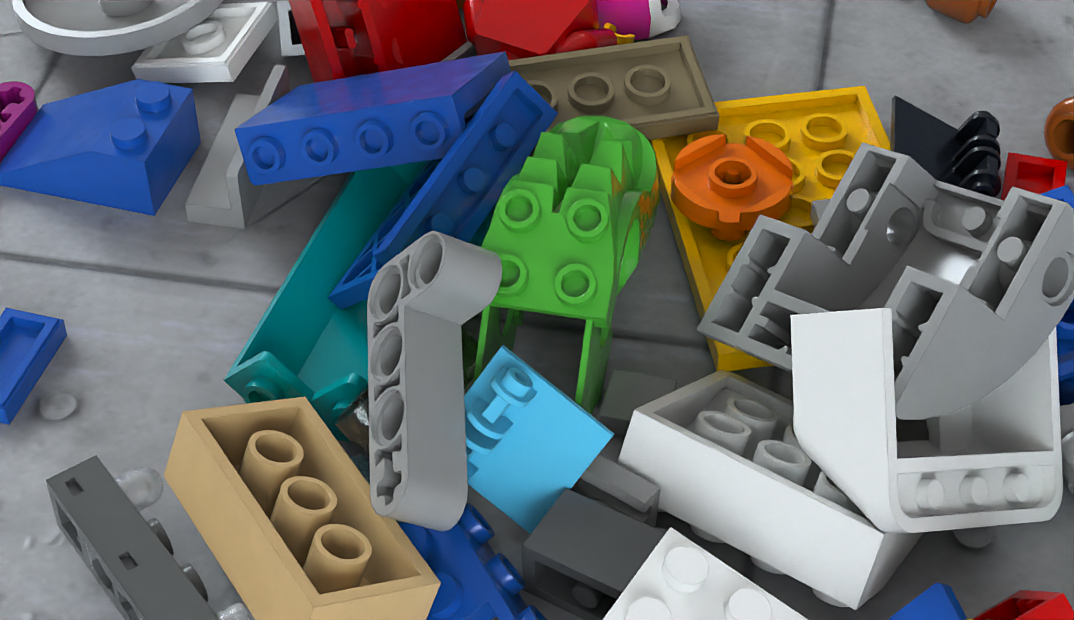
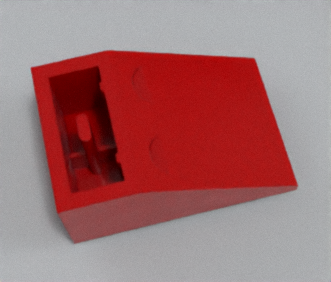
[289,0,467,83]

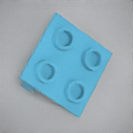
[464,345,614,534]

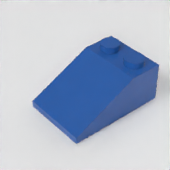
[0,79,201,216]

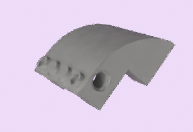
[696,142,1074,420]

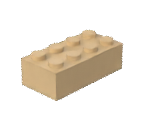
[163,397,441,620]

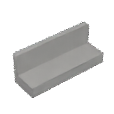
[185,64,290,229]

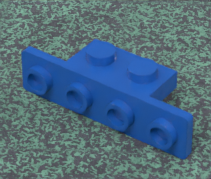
[398,503,547,620]

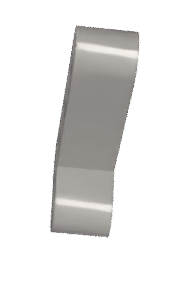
[367,231,502,532]

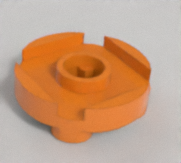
[670,134,793,241]

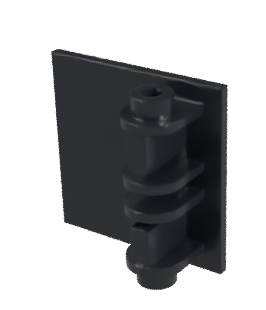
[890,95,1001,198]

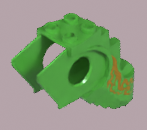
[473,116,660,414]

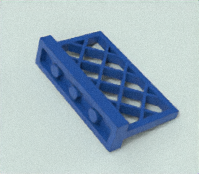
[327,70,558,310]

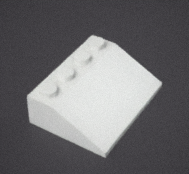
[617,370,924,610]

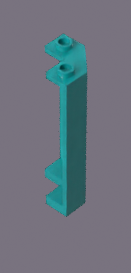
[223,161,523,445]

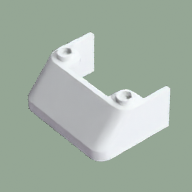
[790,308,1063,533]

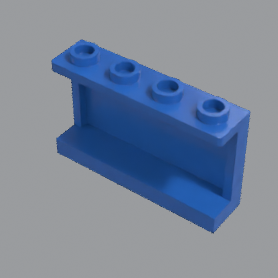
[234,51,511,186]

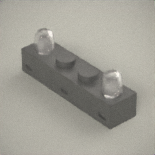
[46,455,255,620]

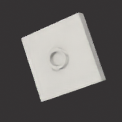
[131,2,278,83]

